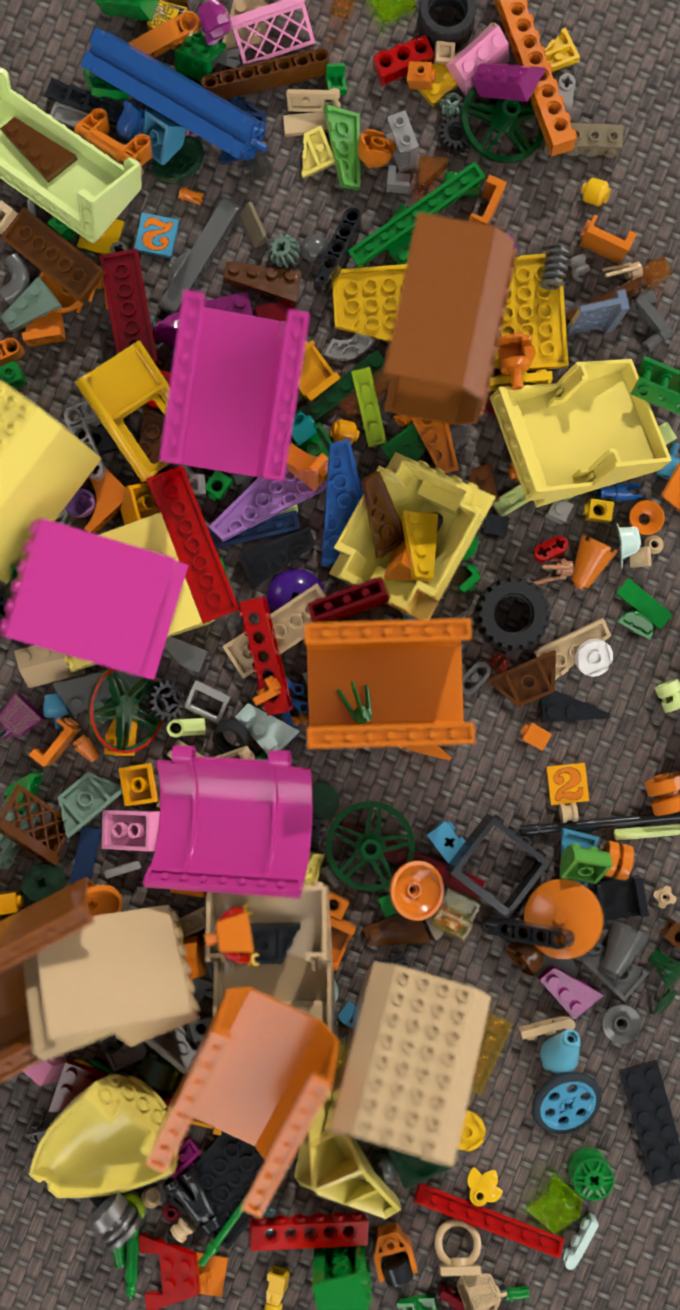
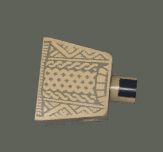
[456,1274,507,1310]

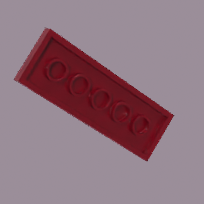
[99,248,158,363]

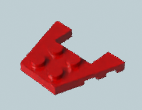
[138,1232,201,1310]

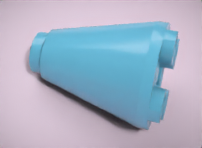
[540,1030,580,1075]

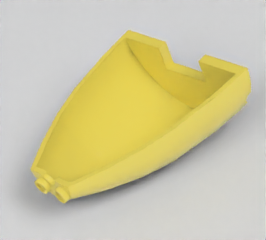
[29,1074,178,1198]

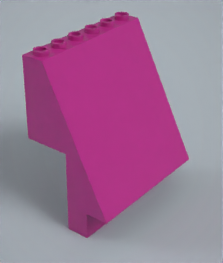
[0,518,188,680]

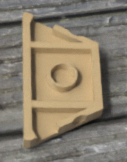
[223,0,269,51]

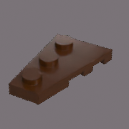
[139,407,166,464]
[363,913,430,946]

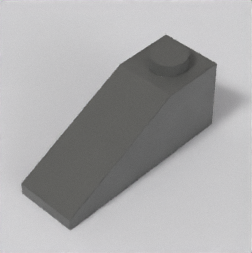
[164,637,209,675]

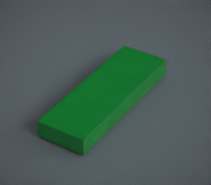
[615,578,673,630]

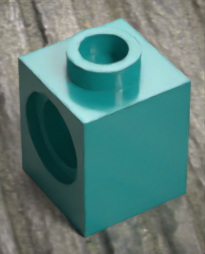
[290,412,317,446]

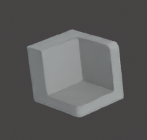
[386,165,411,194]

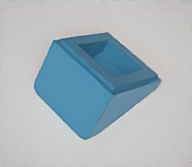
[338,1002,356,1027]

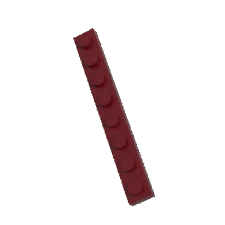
[336,821,485,899]

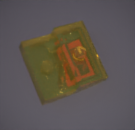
[431,886,482,941]

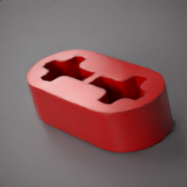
[533,536,568,563]

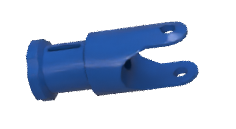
[597,483,643,501]

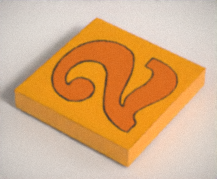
[546,762,589,805]

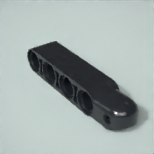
[314,207,362,294]
[481,917,575,950]

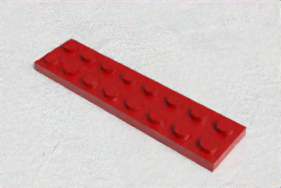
[146,465,238,624]

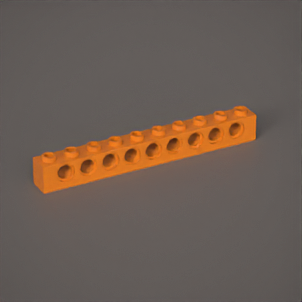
[494,0,577,157]

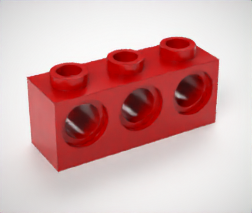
[373,35,435,86]

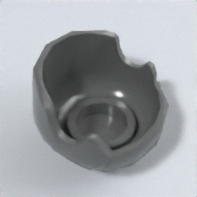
[300,234,328,266]
[372,1152,396,1184]

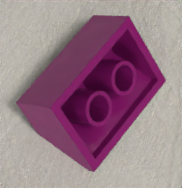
[471,63,545,102]

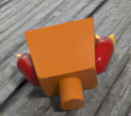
[205,903,259,967]

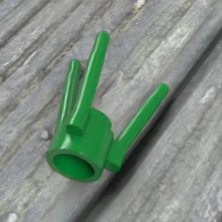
[337,681,373,725]

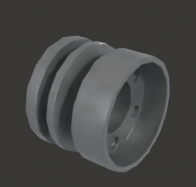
[88,1192,142,1251]

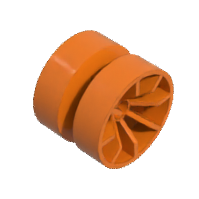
[644,771,680,816]

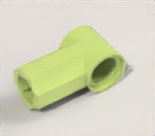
[167,718,206,737]

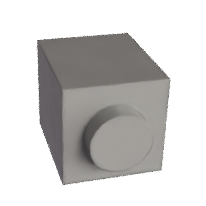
[544,500,573,525]

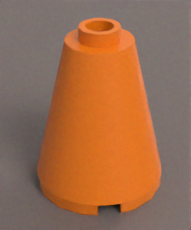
[571,534,618,590]

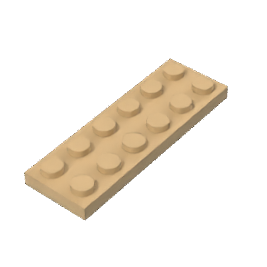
[222,583,326,679]

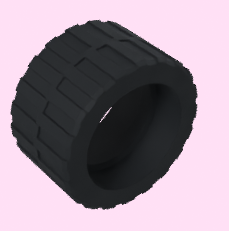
[417,0,476,50]

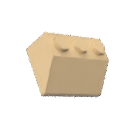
[14,645,85,688]

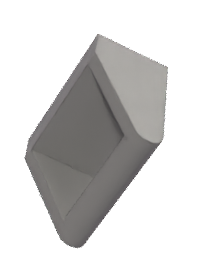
[185,680,232,725]

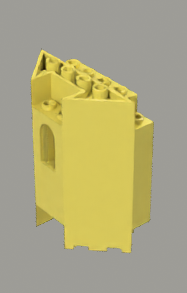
[329,452,496,620]

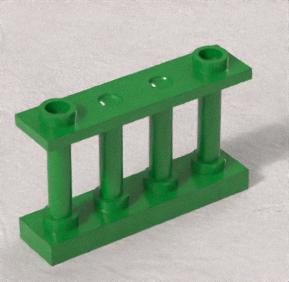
[631,356,680,415]

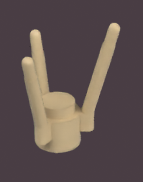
[602,262,643,285]

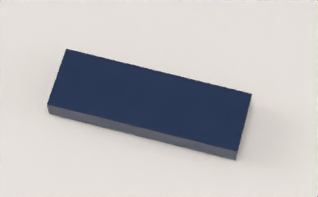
[70,826,102,883]

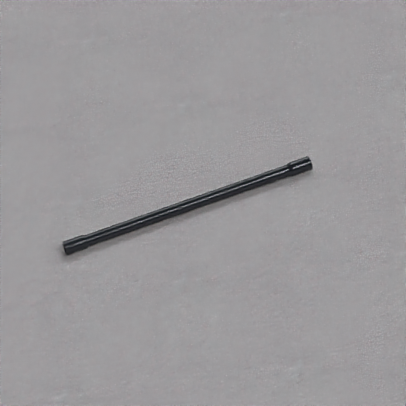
[520,811,680,837]

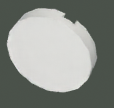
[575,638,613,677]

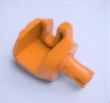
[497,332,536,391]

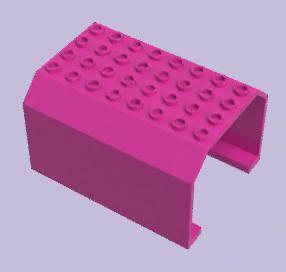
[160,290,310,481]

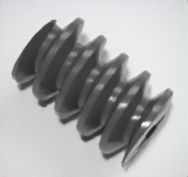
[540,245,571,290]

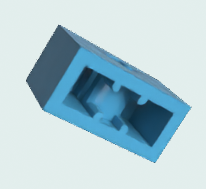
[426,820,465,864]

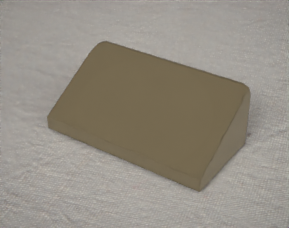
[240,202,268,248]

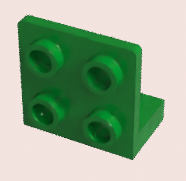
[174,32,226,81]

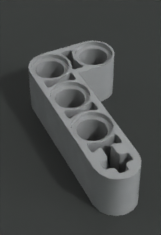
[64,400,106,481]

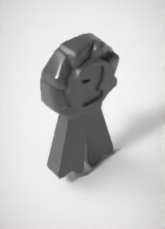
[211,48,240,70]

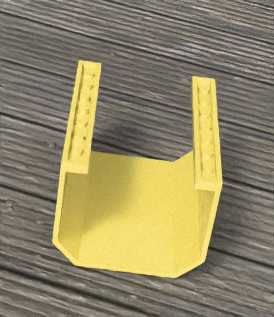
[0,380,102,584]

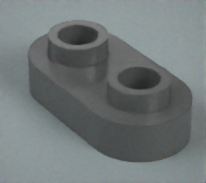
[462,662,491,695]

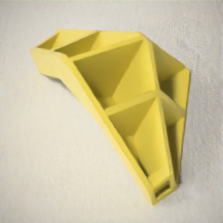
[294,1087,401,1220]

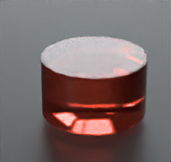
[490,654,510,673]

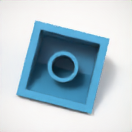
[142,110,186,165]

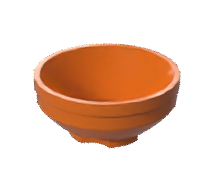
[629,500,665,535]

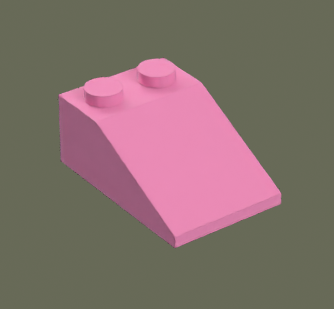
[101,810,160,851]

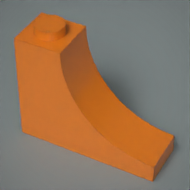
[286,443,328,491]
[84,467,126,534]

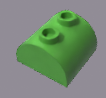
[560,843,612,884]

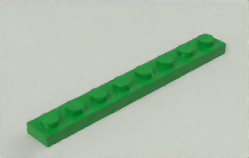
[348,162,486,268]

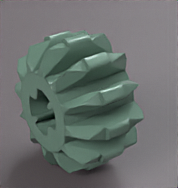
[267,234,301,268]

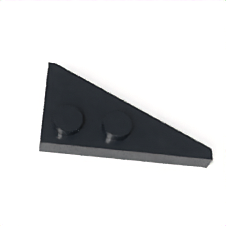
[540,691,610,723]

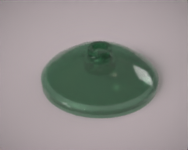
[152,136,204,184]

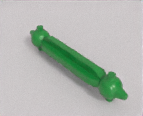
[125,1227,139,1301]

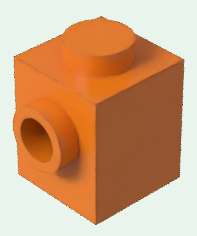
[407,61,437,90]

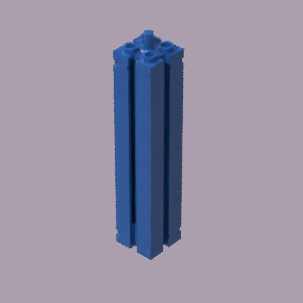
[81,27,267,161]

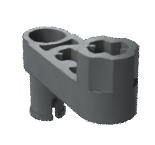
[631,288,673,352]

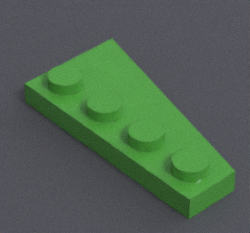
[323,105,360,191]

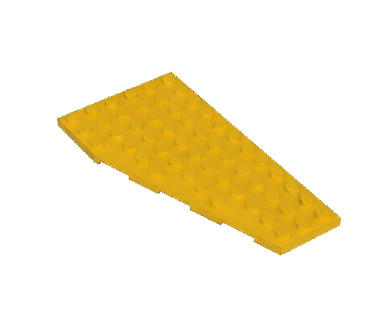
[333,254,569,371]

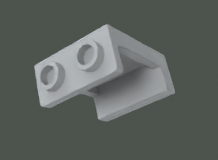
[386,111,419,173]

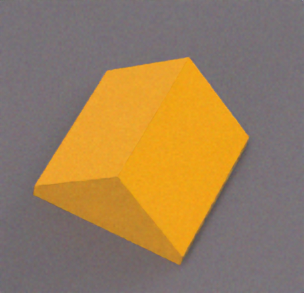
[118,763,158,806]

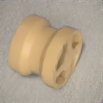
[559,803,578,823]
[170,1216,195,1243]

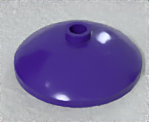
[267,569,324,613]

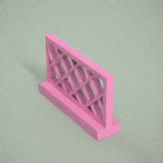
[230,0,315,64]

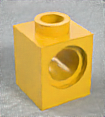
[583,499,614,523]

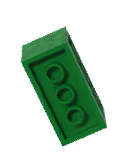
[312,1245,373,1310]

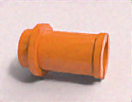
[178,186,204,206]

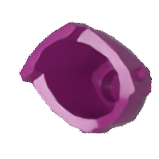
[153,312,181,347]

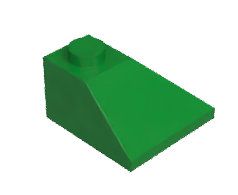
[5,771,45,812]

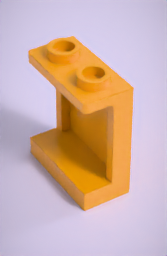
[298,340,340,402]

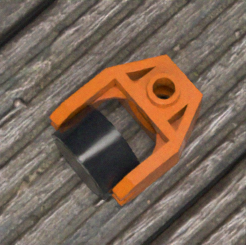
[373,1222,418,1286]

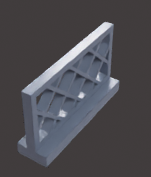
[566,289,629,336]

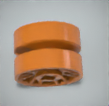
[602,840,634,881]

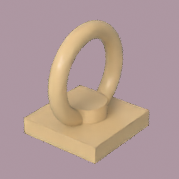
[435,1218,481,1276]

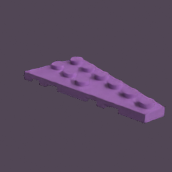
[209,469,327,542]

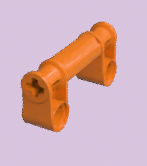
[74,108,153,167]

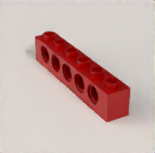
[238,596,293,716]
[248,1211,369,1251]

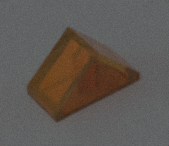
[417,156,449,193]

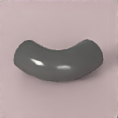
[0,253,30,306]

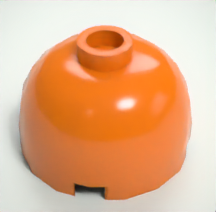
[357,129,396,168]

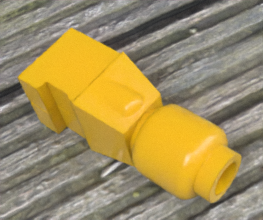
[264,1265,290,1310]

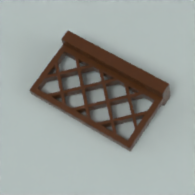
[0,785,67,865]

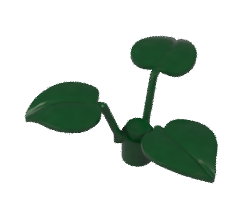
[648,949,680,1015]

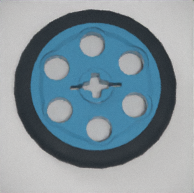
[532,1072,602,1134]

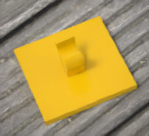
[77,219,124,255]

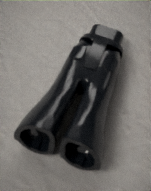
[162,1163,220,1234]

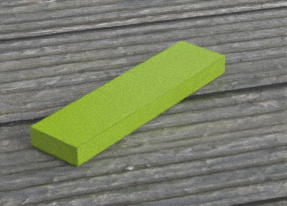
[351,367,387,447]

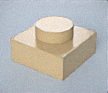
[434,41,455,65]
[630,547,652,568]

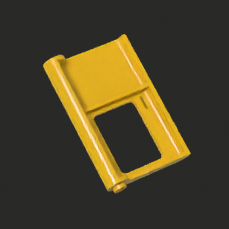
[74,340,170,484]

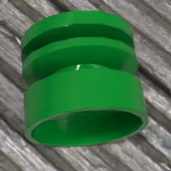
[567,1146,615,1201]

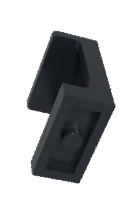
[591,875,649,923]

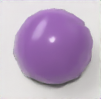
[65,488,95,518]

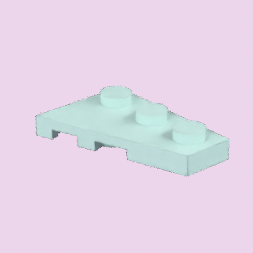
[235,703,300,755]

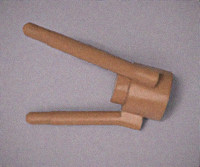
[531,554,573,585]

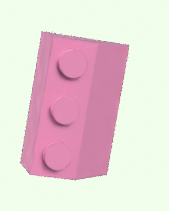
[446,26,510,98]

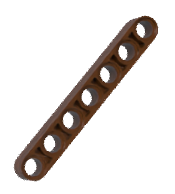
[201,48,330,100]

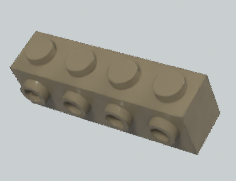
[543,123,623,157]

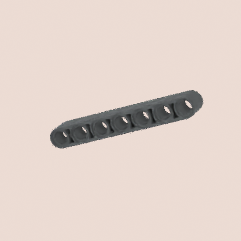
[158,197,242,315]

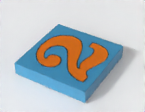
[134,213,180,259]

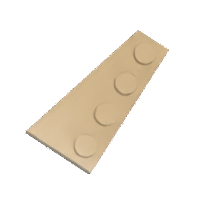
[533,618,611,680]

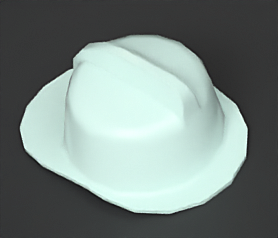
[616,523,641,569]

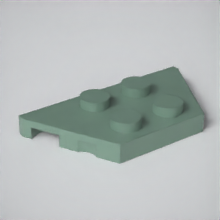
[58,772,123,839]

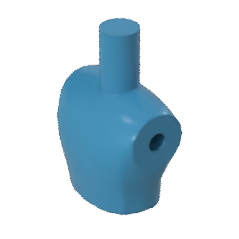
[656,442,680,479]
[43,693,70,729]

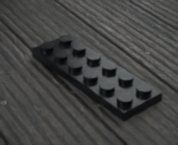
[619,1060,680,1186]

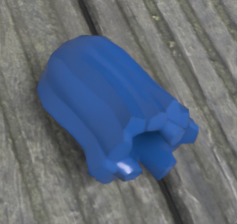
[116,100,150,144]

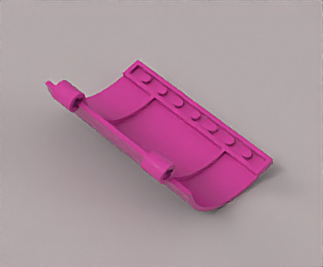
[143,745,313,898]

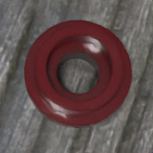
[162,1202,182,1222]

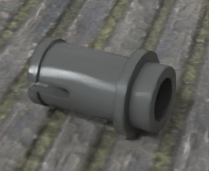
[321,863,343,889]

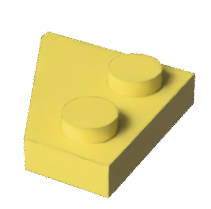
[302,126,335,179]

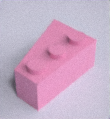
[22,1055,67,1086]

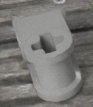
[558,73,576,114]

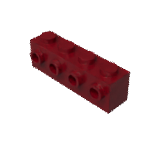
[307,576,391,623]

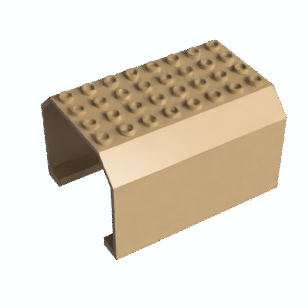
[324,962,491,1167]

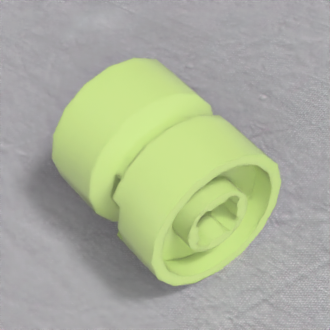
[654,679,680,713]

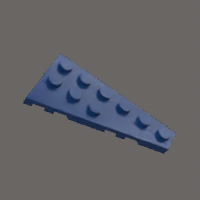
[321,438,363,566]

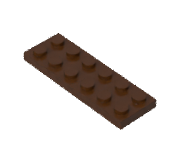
[0,207,106,303]

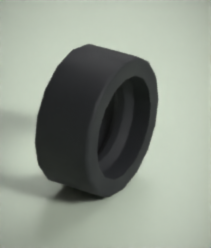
[212,719,251,754]

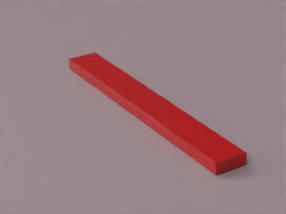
[412,1182,565,1259]

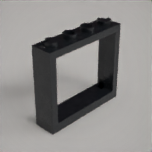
[445,813,550,918]

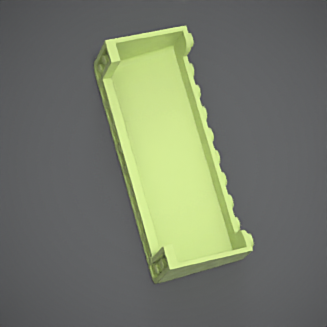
[0,67,142,243]

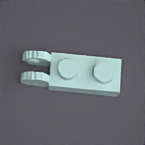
[562,1212,599,1270]

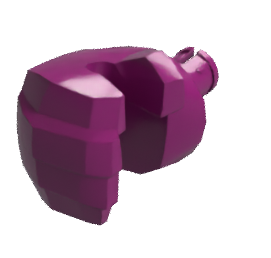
[198,0,232,46]

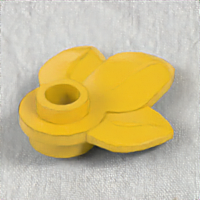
[467,1167,503,1207]

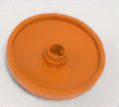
[524,879,604,959]

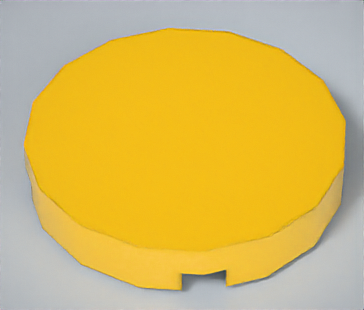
[458,1111,485,1151]

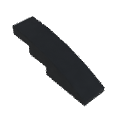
[45,77,124,125]

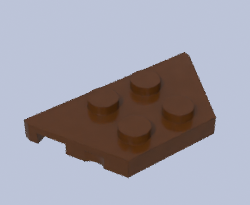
[487,649,556,707]

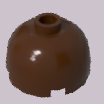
[505,941,544,977]

